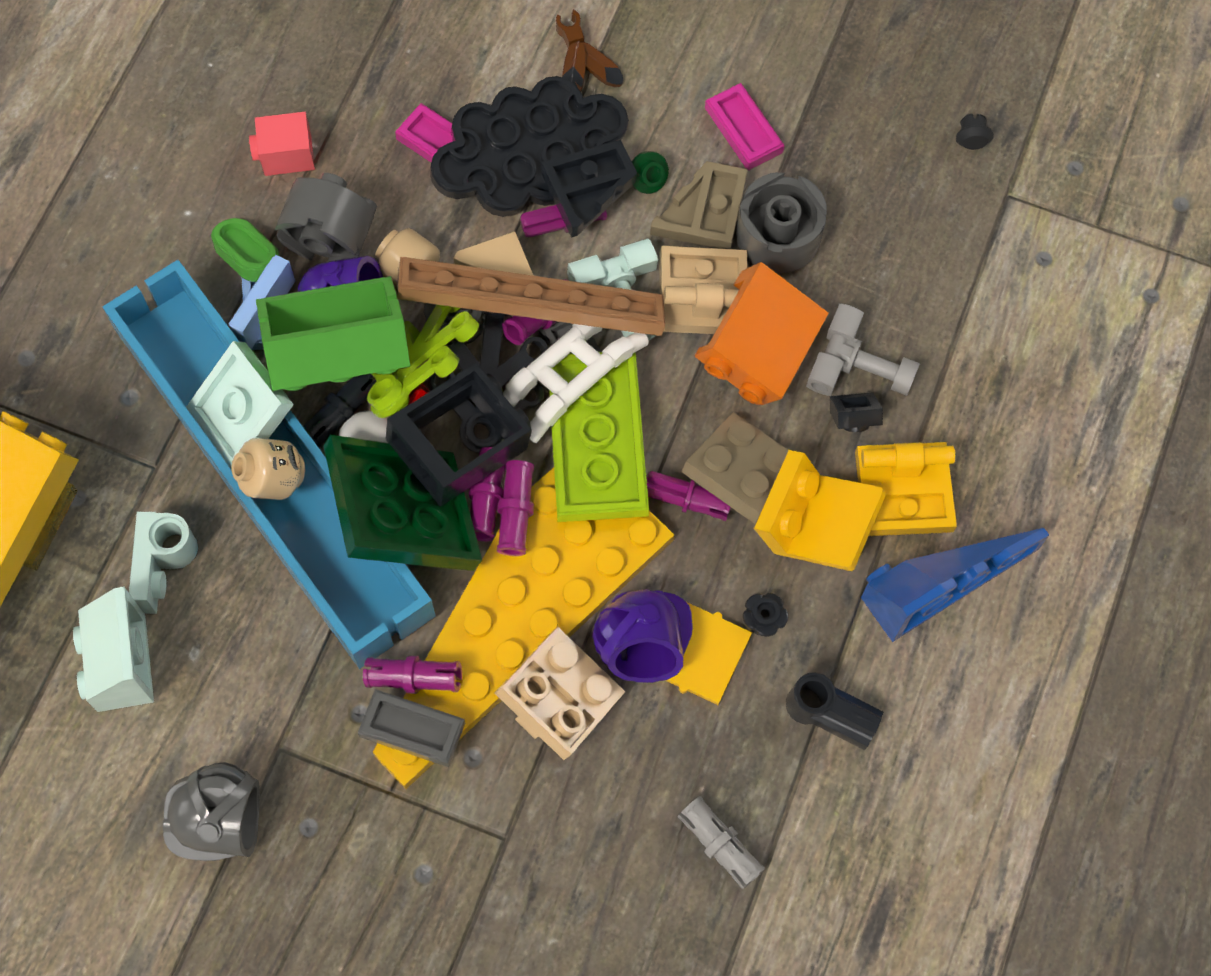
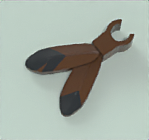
[556,9,624,91]

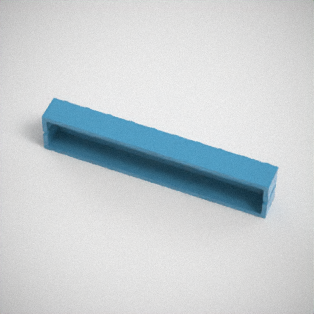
[102,260,436,670]

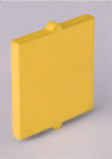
[665,602,752,705]

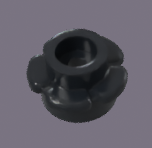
[743,593,788,637]

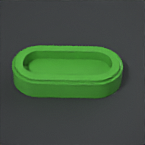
[211,218,279,282]

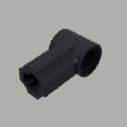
[785,672,884,750]

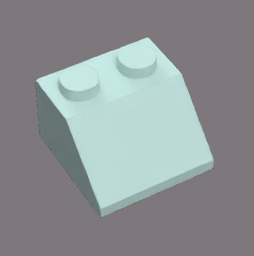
[73,587,154,712]

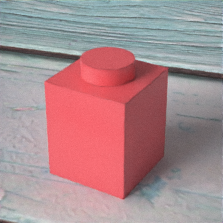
[249,111,315,176]

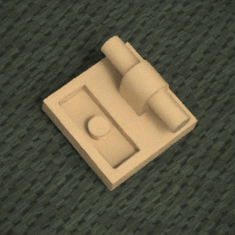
[659,246,747,334]
[494,627,625,760]

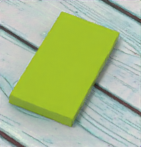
[549,352,649,522]

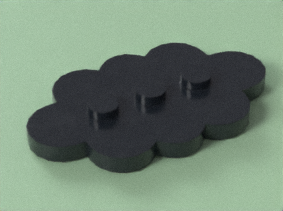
[430,76,629,217]

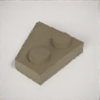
[650,161,748,249]

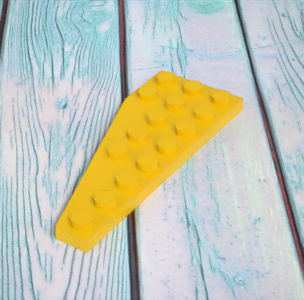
[373,467,675,789]

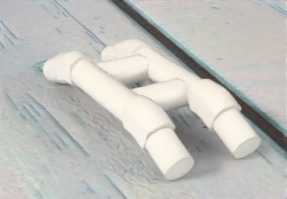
[503,324,649,443]

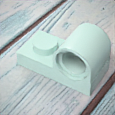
[129,512,198,614]

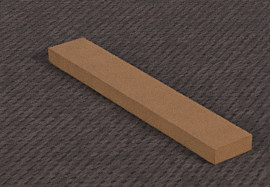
[397,257,665,336]

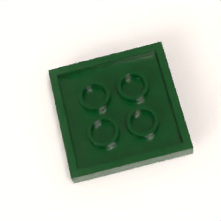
[324,435,482,571]

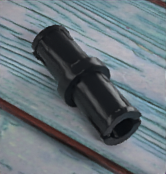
[303,374,377,449]

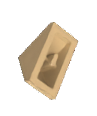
[453,232,534,276]

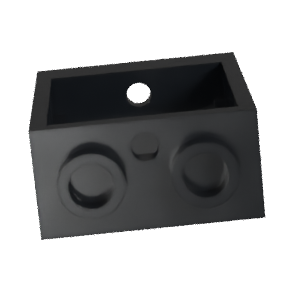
[385,363,532,507]

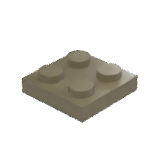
[682,412,788,524]

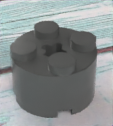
[736,172,827,275]
[275,173,377,262]

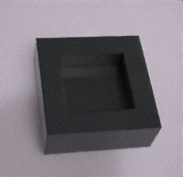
[830,392,883,432]

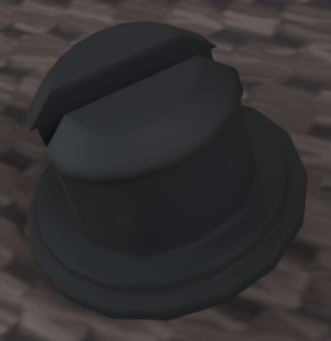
[956,113,994,150]

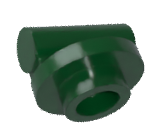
[632,151,669,194]

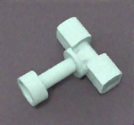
[567,238,658,340]

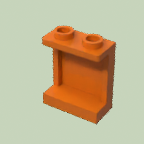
[695,262,829,405]

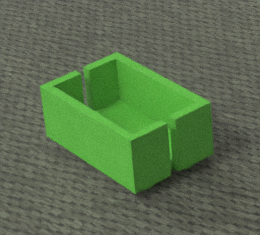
[256,276,411,391]

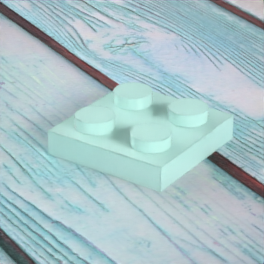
[186,341,294,470]

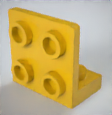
[754,450,886,571]

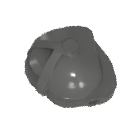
[163,762,260,861]

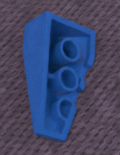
[861,528,1049,642]

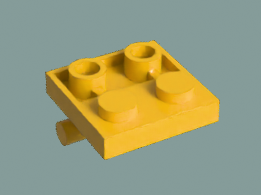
[855,442,957,536]

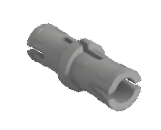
[678,796,765,890]

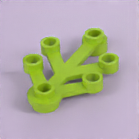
[367,304,479,418]

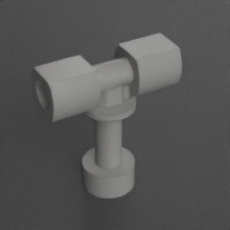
[806,304,920,396]

